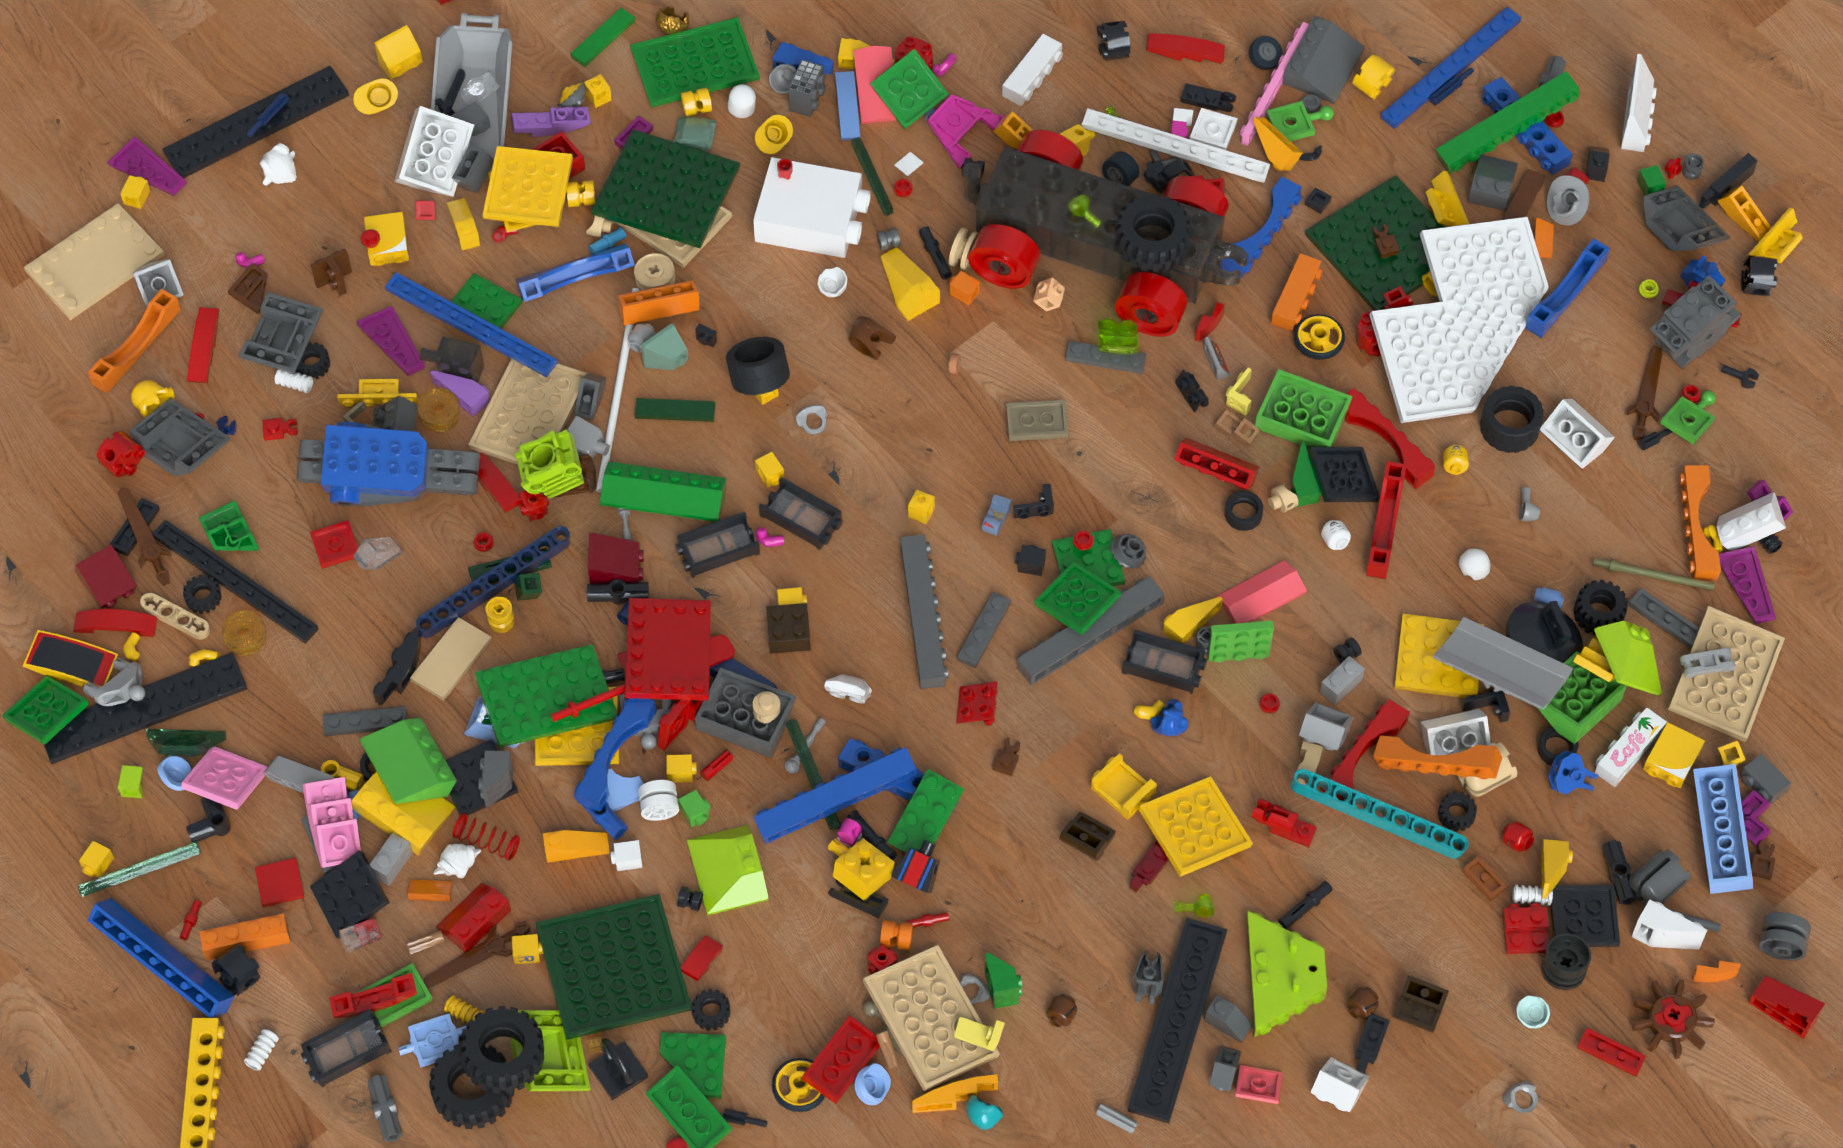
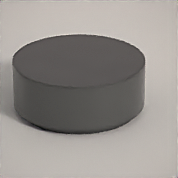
[1302,94,1321,113]

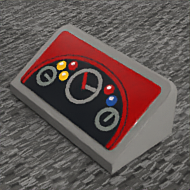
[1203,337,1230,380]

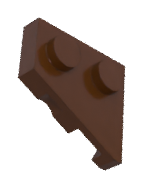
[228,263,268,314]

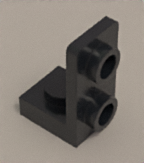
[1013,484,1054,519]
[1461,690,1510,723]

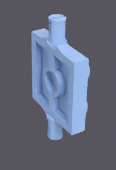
[398,1014,467,1068]

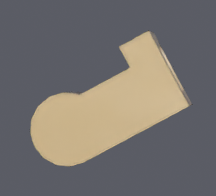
[1297,741,1323,784]

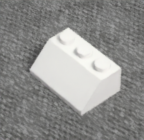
[1540,399,1615,468]
[1716,492,1786,551]
[1420,709,1491,755]

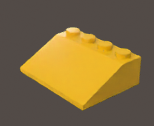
[351,771,456,856]

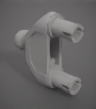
[83,657,145,706]
[618,694,674,750]

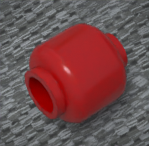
[1502,821,1534,852]

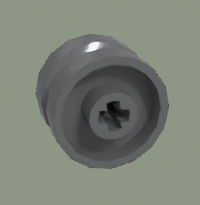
[1759,912,1811,961]

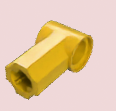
[321,760,364,791]

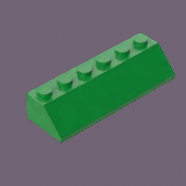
[600,461,726,522]

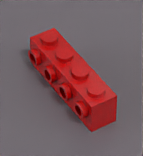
[1175,438,1260,490]

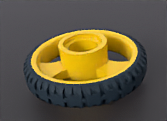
[1294,314,1345,360]
[772,1058,825,1112]

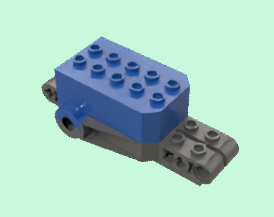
[296,422,480,507]

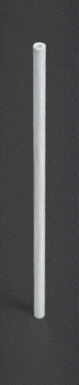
[596,288,640,493]

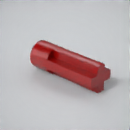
[700,750,733,781]

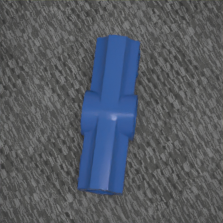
[573,793,628,840]

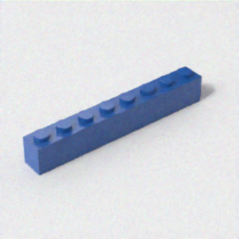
[754,747,918,844]
[87,898,234,1018]

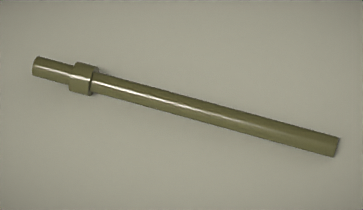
[1593,558,1715,591]

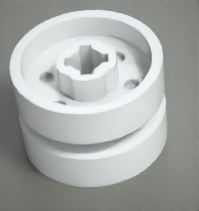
[638,780,679,821]

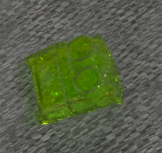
[1097,318,1138,354]

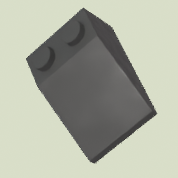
[1468,155,1518,211]

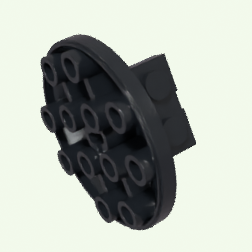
[1506,601,1583,663]

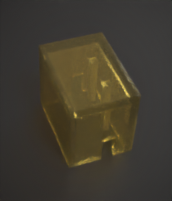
[586,1036,602,1054]

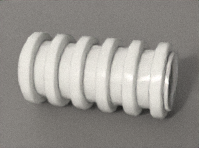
[275,370,313,393]
[1512,885,1553,906]
[244,1029,279,1070]

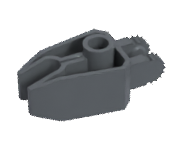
[1132,950,1163,1004]

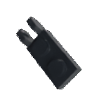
[1181,83,1236,112]

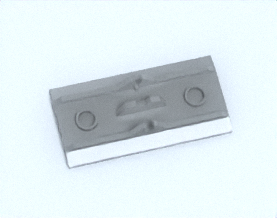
[1433,617,1573,710]

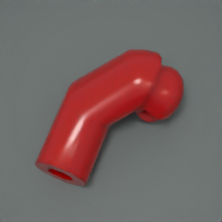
[492,226,518,243]

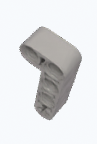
[264,756,334,793]

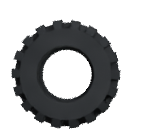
[1574,580,1628,636]

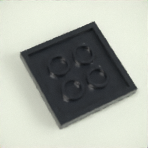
[1308,447,1380,502]
[446,739,518,816]
[310,850,390,939]
[1551,885,1620,947]

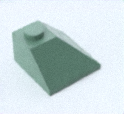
[641,323,689,370]

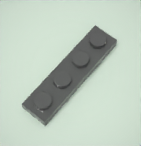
[1065,341,1146,374]
[1628,588,1699,649]
[957,592,1011,668]
[323,706,407,737]

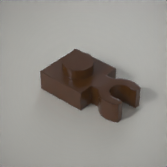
[1373,224,1400,259]
[993,738,1020,776]
[1751,841,1775,880]

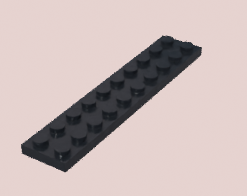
[162,66,349,178]
[44,652,247,765]
[1127,918,1227,1124]

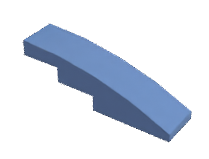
[835,71,860,141]

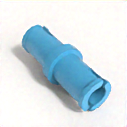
[588,227,627,254]

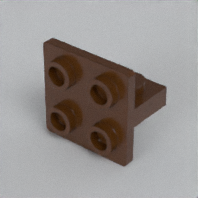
[310,249,352,296]

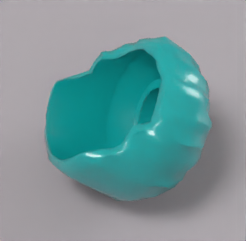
[966,1095,1004,1130]

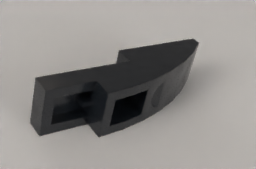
[373,627,421,705]

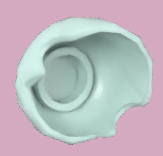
[1516,995,1550,1029]

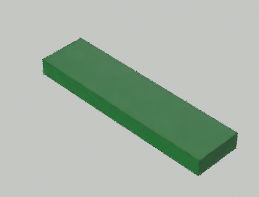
[571,7,635,67]

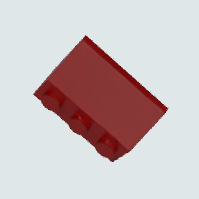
[436,883,511,953]

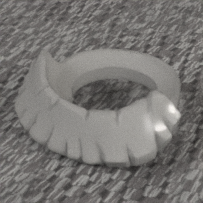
[796,405,828,435]
[959,973,990,1005]
[1503,1081,1538,1113]

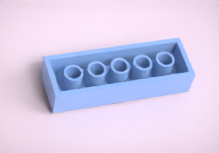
[1693,764,1753,894]

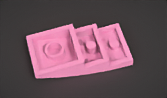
[302,777,361,868]

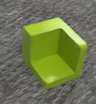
[118,765,143,798]

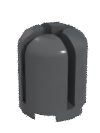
[1629,849,1691,906]

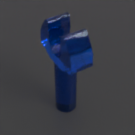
[216,416,237,435]

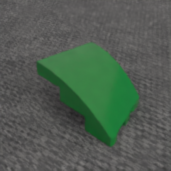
[199,501,260,551]

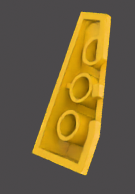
[881,247,940,321]

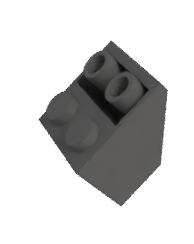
[373,396,418,431]
[479,751,513,807]

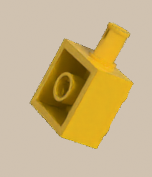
[828,838,895,900]

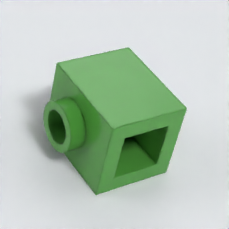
[678,790,711,828]

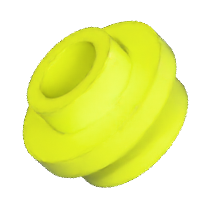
[1639,279,1659,298]

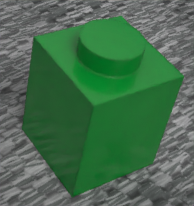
[1637,165,1666,196]

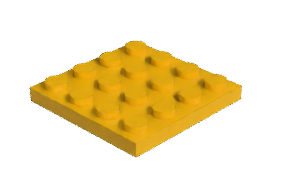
[483,146,573,227]
[1394,614,1484,698]
[535,687,619,766]
[1138,776,1253,877]

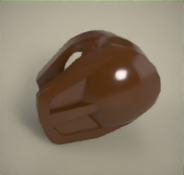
[848,316,896,360]

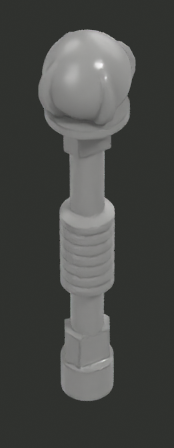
[617,508,632,541]
[785,718,826,774]

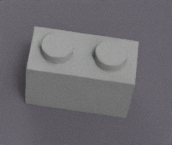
[1320,656,1365,706]
[370,833,413,886]

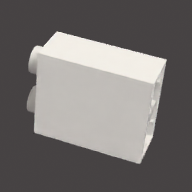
[753,157,871,258]

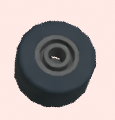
[1102,151,1140,189]

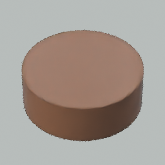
[949,354,961,374]

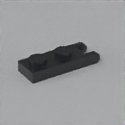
[828,880,889,919]

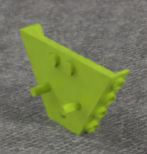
[1246,911,1327,1037]

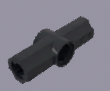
[587,579,649,605]
[1602,840,1637,905]

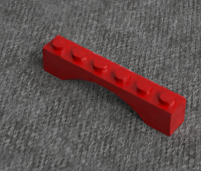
[1344,388,1435,489]
[1366,461,1407,579]
[1319,699,1410,801]

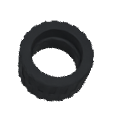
[726,336,790,395]
[1480,386,1544,453]

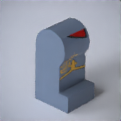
[982,494,1011,536]

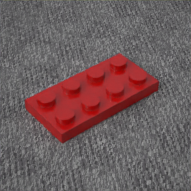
[801,1015,880,1104]

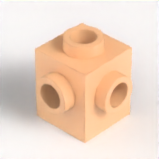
[1033,278,1065,311]

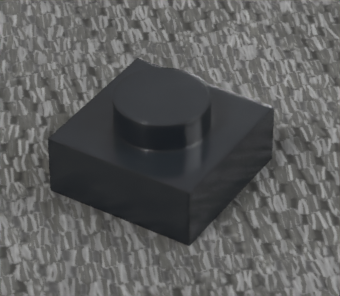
[1305,188,1332,214]
[695,324,717,347]

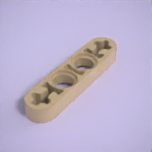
[140,593,210,640]

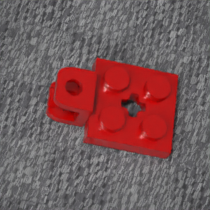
[657,700,704,751]

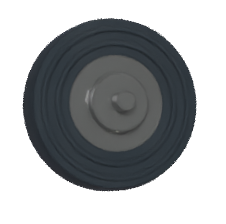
[1249,36,1283,70]

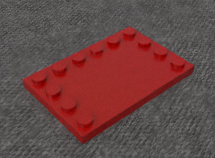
[625,598,711,701]

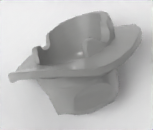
[1547,175,1589,225]

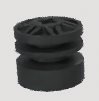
[1541,933,1591,990]

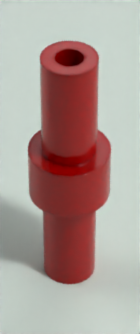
[179,900,202,940]
[906,912,949,928]

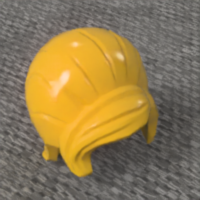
[131,380,175,418]

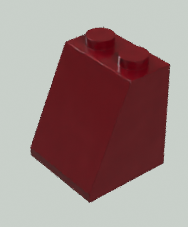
[588,533,644,584]
[74,545,137,609]

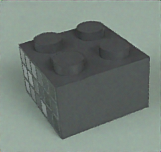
[788,60,826,117]

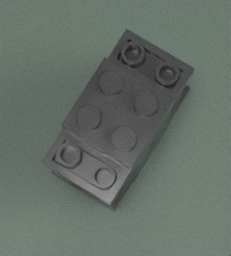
[1650,275,1741,369]

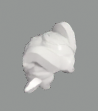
[259,143,297,186]
[433,844,481,879]

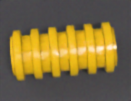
[444,995,485,1023]

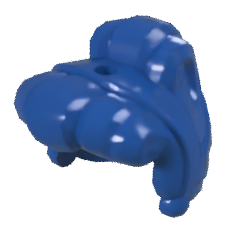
[1150,699,1188,736]

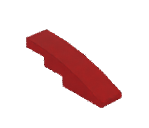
[1146,33,1225,64]
[187,307,219,384]
[473,453,522,513]

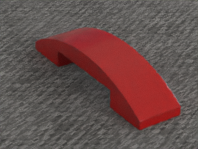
[73,609,158,637]
[329,973,417,1018]

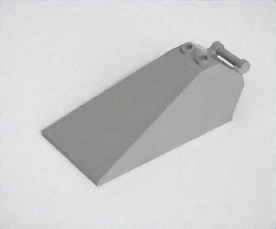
[431,13,513,171]

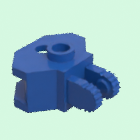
[1680,255,1725,287]
[1548,750,1598,795]

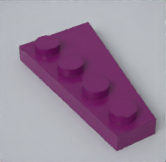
[107,136,187,196]
[356,306,425,376]
[1719,546,1776,624]

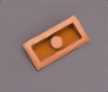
[1534,218,1554,258]
[407,879,453,902]

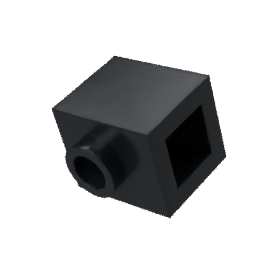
[1015,545,1046,576]

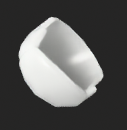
[817,267,848,297]
[1459,549,1491,580]

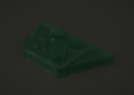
[146,729,226,757]

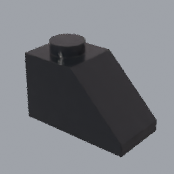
[1586,146,1610,182]

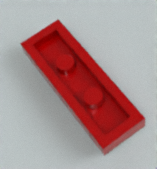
[1577,1028,1646,1077]

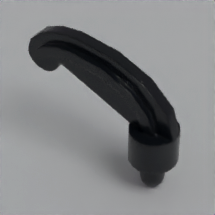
[1299,145,1322,161]

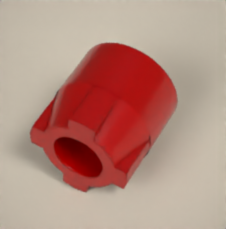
[777,159,793,180]

